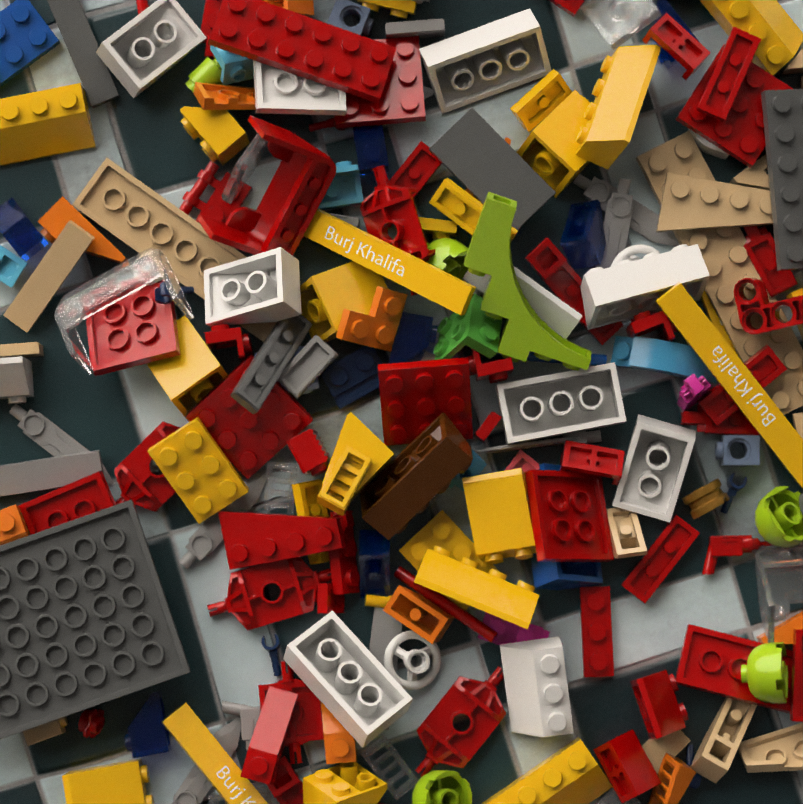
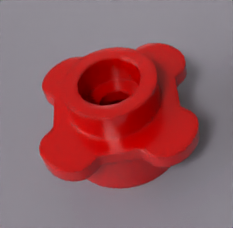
[78,708,104,739]

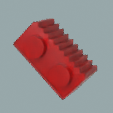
[286,429,331,477]

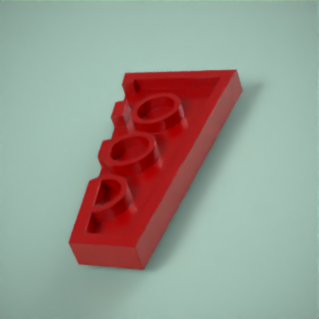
[218,511,346,570]

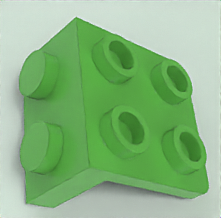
[434,293,503,360]

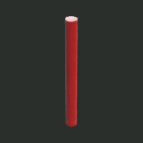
[394,566,498,643]

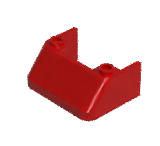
[197,115,336,256]

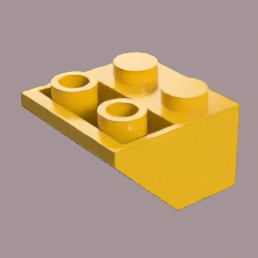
[180,106,250,165]
[303,762,387,804]

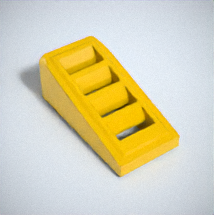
[317,445,373,516]

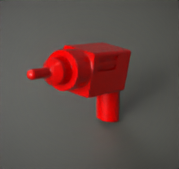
[702,535,771,575]

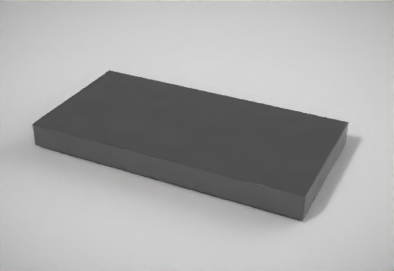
[429,108,556,230]

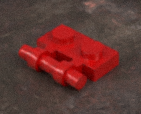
[179,161,252,223]

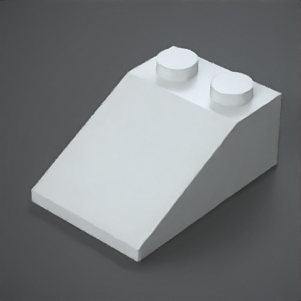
[96,0,207,98]
[204,247,302,326]
[612,414,696,522]

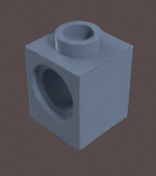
[327,0,374,36]
[715,435,760,467]

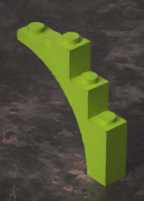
[463,192,591,371]

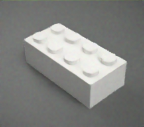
[495,362,626,445]
[283,610,413,748]

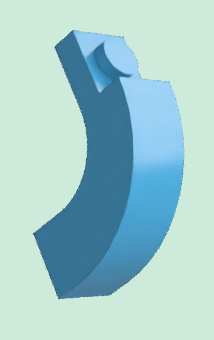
[611,336,717,384]

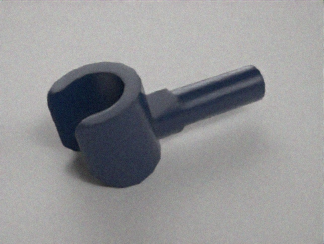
[155,281,194,304]
[720,472,747,514]
[261,633,282,676]
[686,745,702,789]

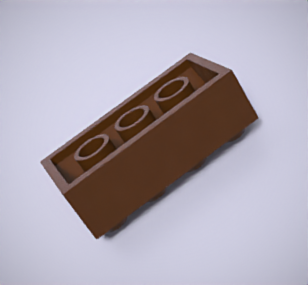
[360,412,473,540]

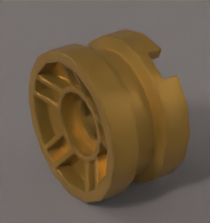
[682,478,730,519]

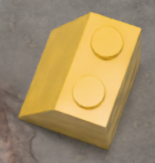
[517,90,590,198]
[300,261,389,342]
[147,315,228,422]
[322,412,395,502]
[462,468,536,564]
[62,758,154,804]

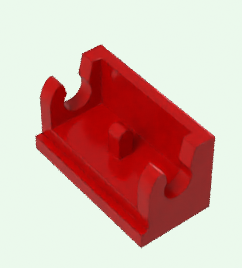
[642,12,711,80]
[559,440,625,486]
[593,729,661,803]

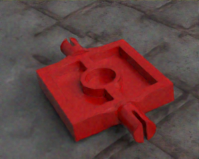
[258,661,324,764]

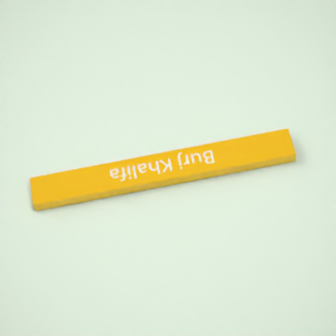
[304,208,476,315]
[655,282,803,488]
[162,703,268,804]

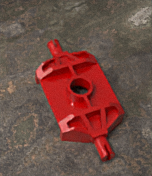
[360,165,435,296]
[114,422,180,512]
[207,557,332,631]
[415,666,506,776]

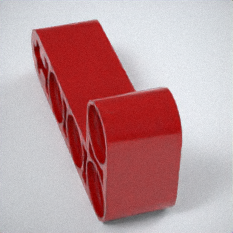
[734,278,803,334]

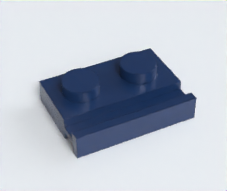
[321,346,382,410]

